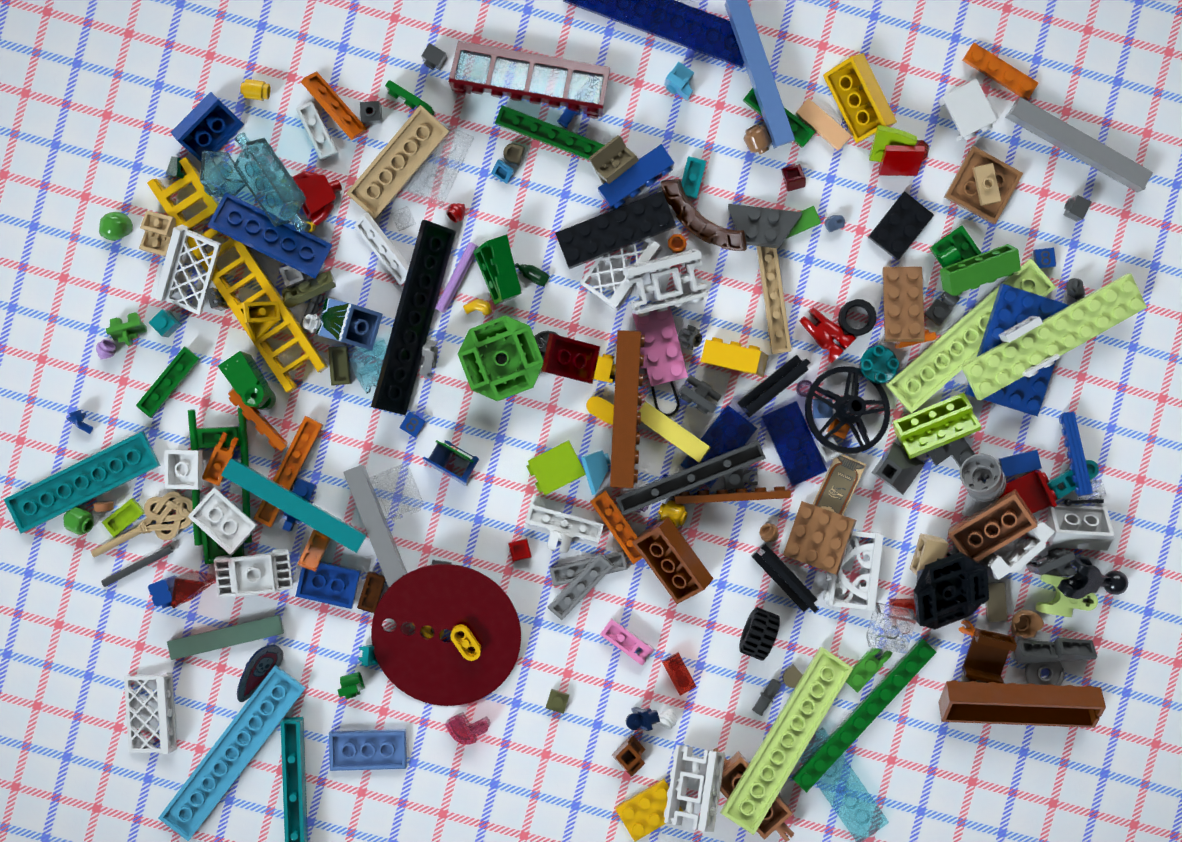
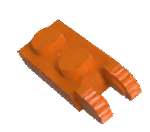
[202,432,238,486]

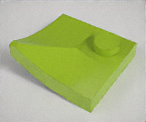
[869,125,917,162]

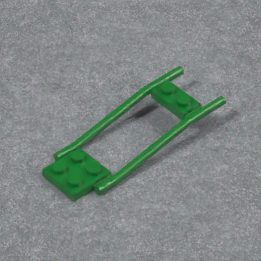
[187,407,252,564]

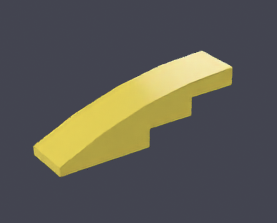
[638,401,711,463]

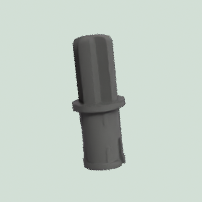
[752,679,781,716]

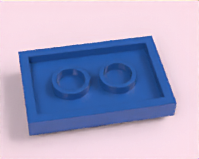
[295,562,361,609]

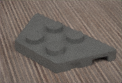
[728,204,802,249]

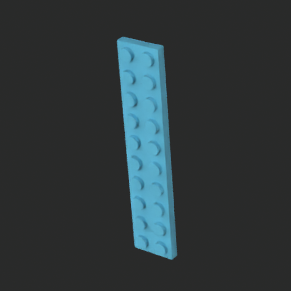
[158,665,306,841]

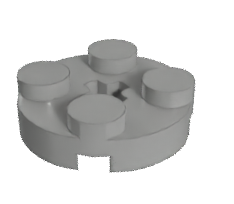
[420,340,438,379]

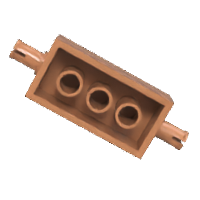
[713,748,794,841]

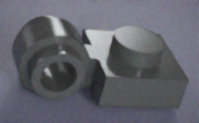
[924,291,960,326]

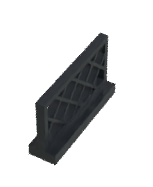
[737,355,810,418]
[751,543,819,613]

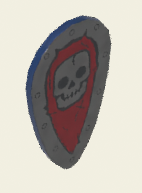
[237,645,283,702]

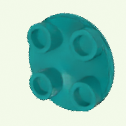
[860,345,899,384]

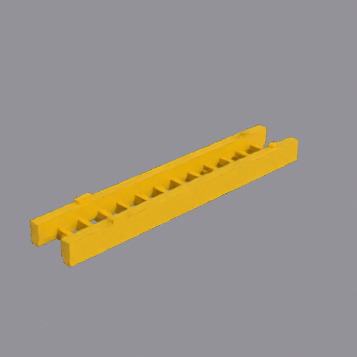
[147,157,328,393]

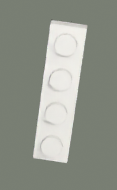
[353,212,409,286]

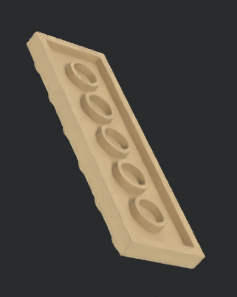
[346,105,450,219]

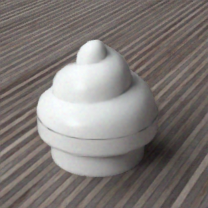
[658,709,677,730]

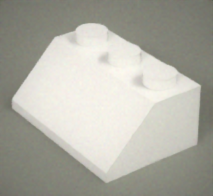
[1047,504,1115,551]

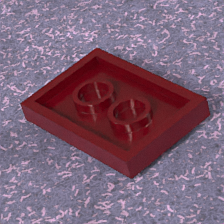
[541,334,600,384]

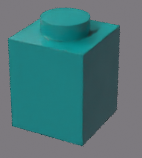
[148,309,182,338]

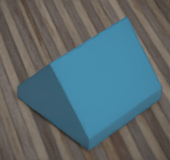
[491,159,516,184]

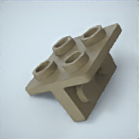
[589,135,639,184]

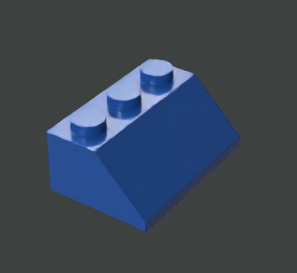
[170,92,244,165]

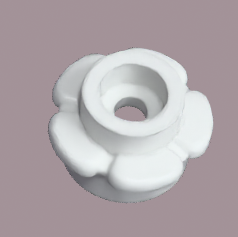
[303,314,320,333]

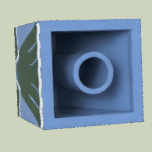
[316,298,383,350]

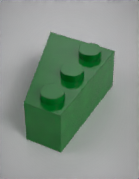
[473,234,521,305]

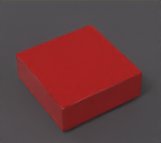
[508,538,532,562]

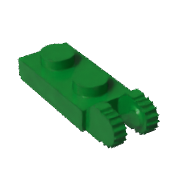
[385,80,434,115]

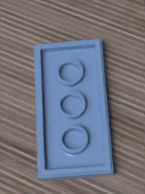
[329,729,407,771]

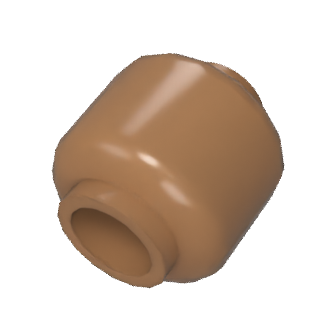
[743,124,772,154]

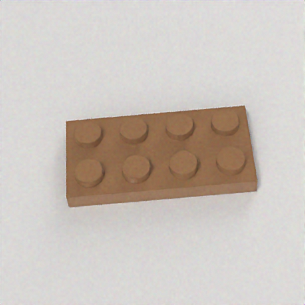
[882,267,925,342]

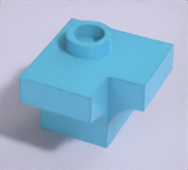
[664,61,694,101]

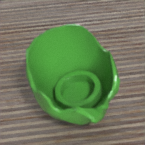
[99,212,133,241]

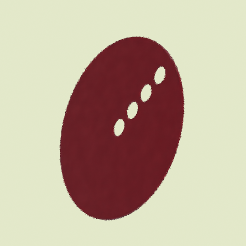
[371,564,521,706]

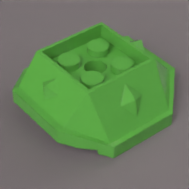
[458,315,544,401]

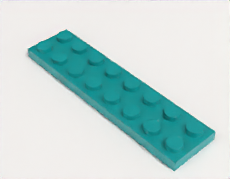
[3,431,161,534]

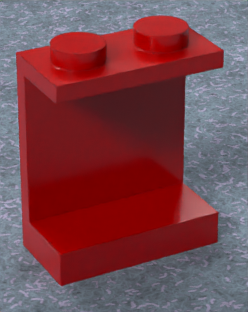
[999,470,1057,514]

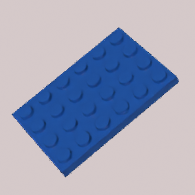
[965,284,1070,417]

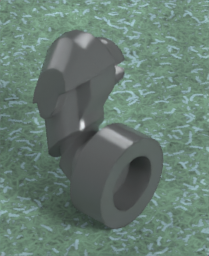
[1066,278,1086,303]

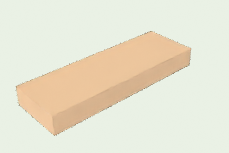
[795,98,852,151]

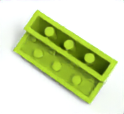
[893,392,981,459]

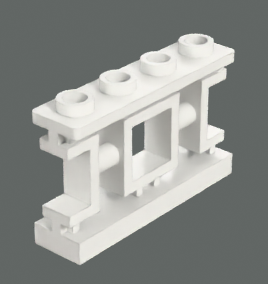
[622,249,709,317]
[664,745,725,832]

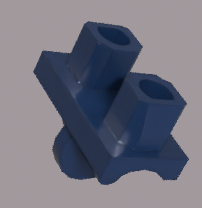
[626,707,660,731]

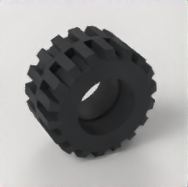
[739,607,780,661]

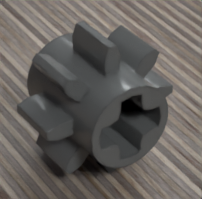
[678,325,702,350]

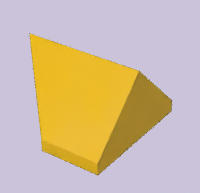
[242,301,281,344]

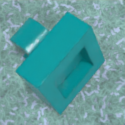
[358,645,378,666]

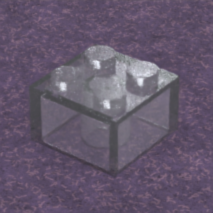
[866,602,916,654]

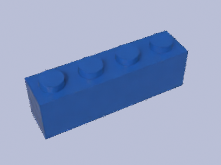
[598,144,674,209]

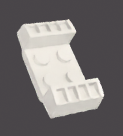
[980,521,1055,580]
[214,549,293,598]

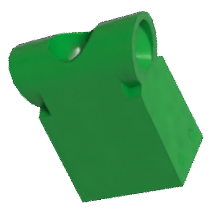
[218,351,276,410]

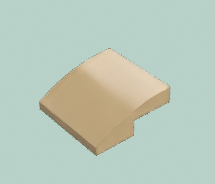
[139,210,176,257]

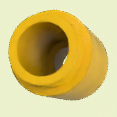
[240,79,271,101]

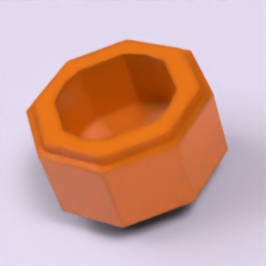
[668,234,686,253]

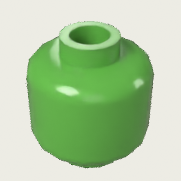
[63,507,94,535]

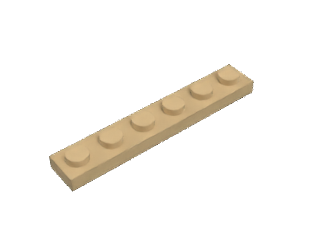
[756,246,792,354]

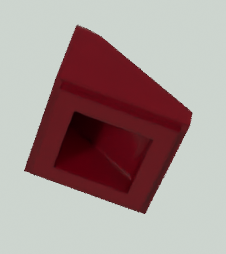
[781,164,806,191]

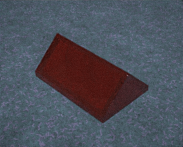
[171,571,216,609]

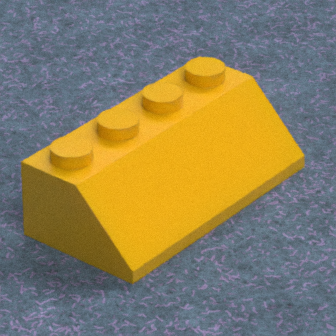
[823,53,897,143]

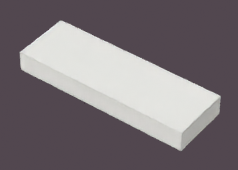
[295,100,338,162]

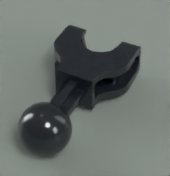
[1057,557,1129,599]

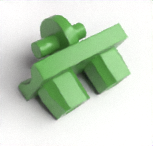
[106,312,147,346]

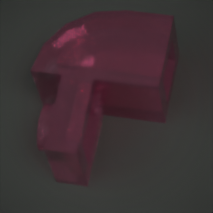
[445,712,491,745]

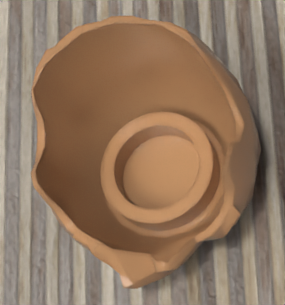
[1011,609,1044,638]

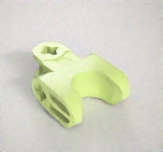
[1035,573,1098,617]

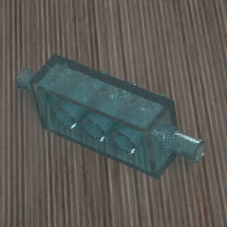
[233,133,308,232]

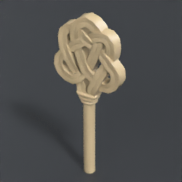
[91,491,193,557]

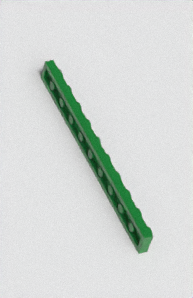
[791,638,937,793]

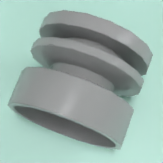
[960,453,1007,502]

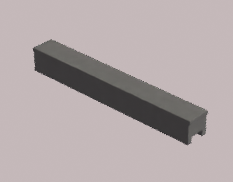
[615,440,766,515]

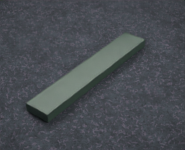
[167,614,284,660]

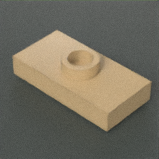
[972,163,1001,206]

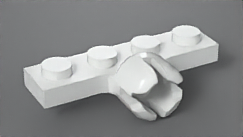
[525,504,604,553]

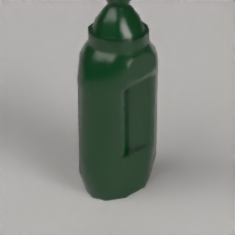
[515,263,550,287]

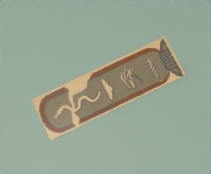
[812,454,867,515]

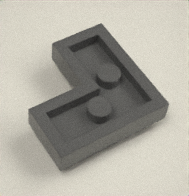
[926,437,975,469]

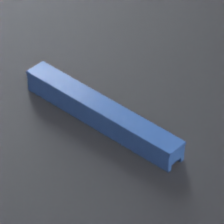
[724,0,795,149]

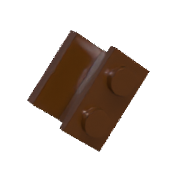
[962,628,1017,683]

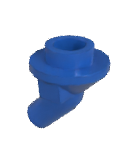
[66,410,93,434]

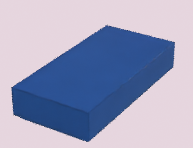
[998,450,1042,477]

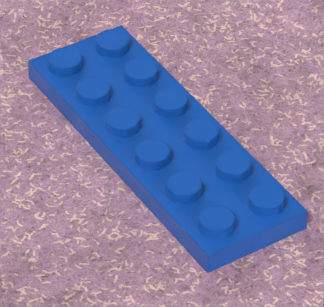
[208,192,332,279]

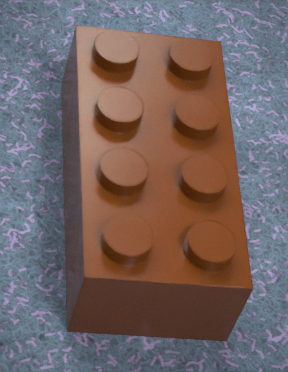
[632,517,713,604]

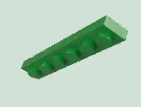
[495,105,604,161]

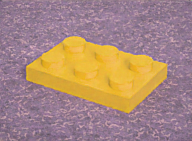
[615,779,684,842]

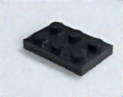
[868,191,934,261]

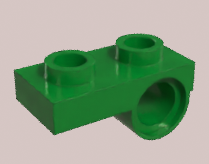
[337,672,365,699]

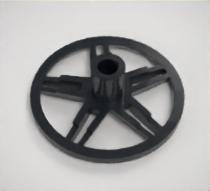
[805,366,890,454]

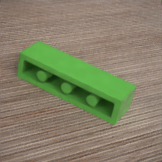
[940,244,1021,296]

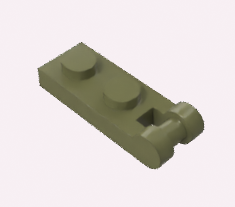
[282,270,336,308]

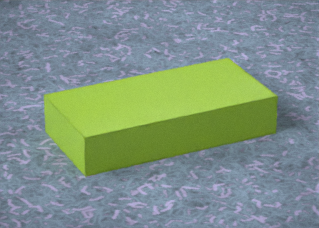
[102,498,145,537]

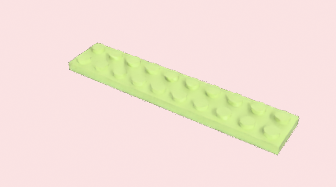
[885,259,1056,414]
[961,273,1147,401]
[720,647,853,835]

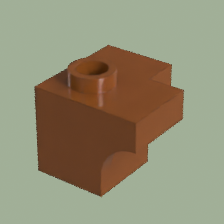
[612,735,646,777]

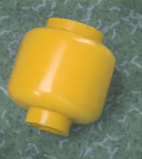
[658,500,688,528]

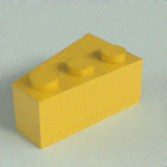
[700,337,769,377]

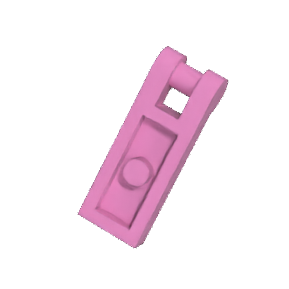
[600,618,654,665]

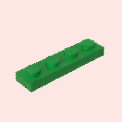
[743,88,815,148]
[136,346,201,418]

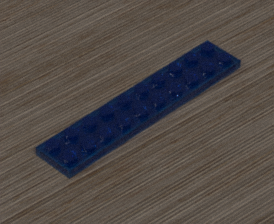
[563,0,744,68]

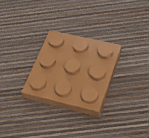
[944,146,1023,225]
[783,501,857,575]

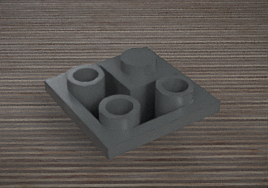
[871,442,925,495]

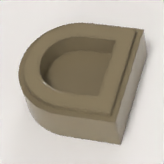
[503,143,525,166]
[782,664,803,688]

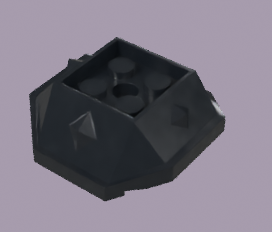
[913,552,989,630]

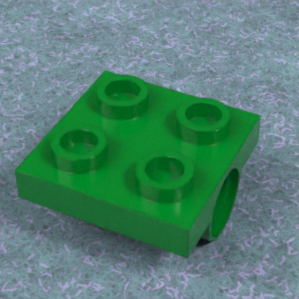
[929,225,982,268]

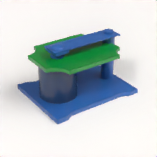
[423,440,479,486]

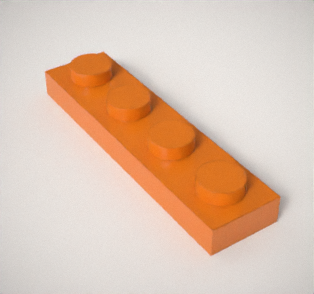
[962,43,1038,100]
[301,71,367,140]
[228,388,288,451]
[590,490,643,564]

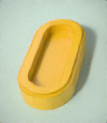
[586,396,614,425]

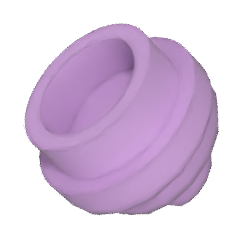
[96,339,116,359]

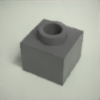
[421,43,448,70]
[360,101,382,124]
[1063,195,1092,222]

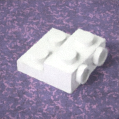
[164,450,203,490]

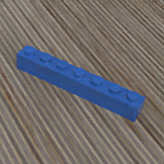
[1059,411,1093,497]

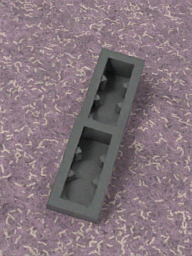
[1014,638,1098,664]

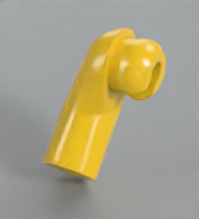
[463,299,492,316]

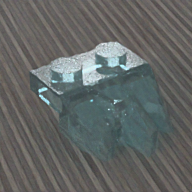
[348,339,387,394]

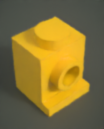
[594,354,616,383]

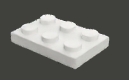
[188,488,258,555]

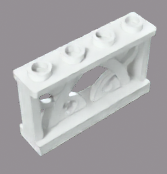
[823,531,884,611]

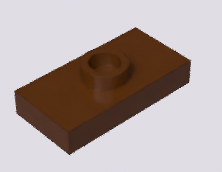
[357,571,386,613]

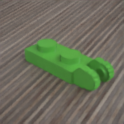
[846,642,893,693]

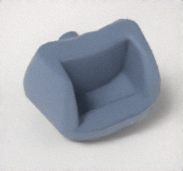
[824,215,845,232]

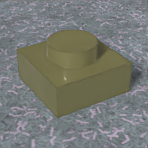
[545,689,569,714]

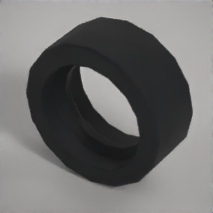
[838,299,877,336]

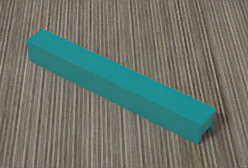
[221,459,367,553]
[280,717,308,842]

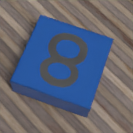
[1033,247,1056,269]
[399,411,426,438]

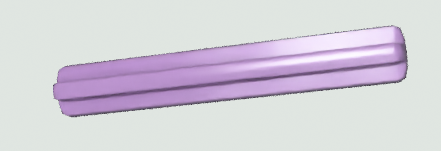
[436,242,478,313]

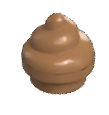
[759,523,779,542]

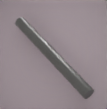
[101,545,174,587]

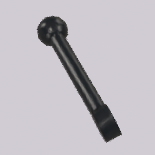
[1064,498,1104,506]

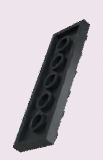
[555,191,677,269]

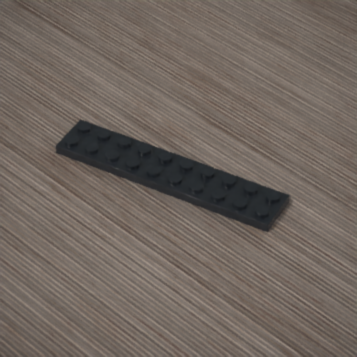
[371,220,456,416]

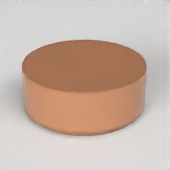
[93,501,114,512]

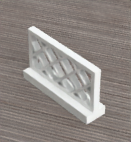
[154,224,222,315]
[580,238,662,311]
[124,673,177,754]

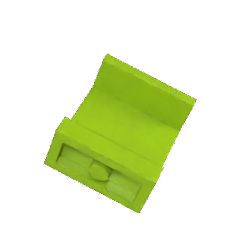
[526,440,586,495]

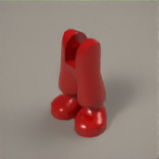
[799,307,856,363]

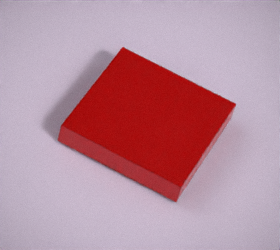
[878,145,925,176]

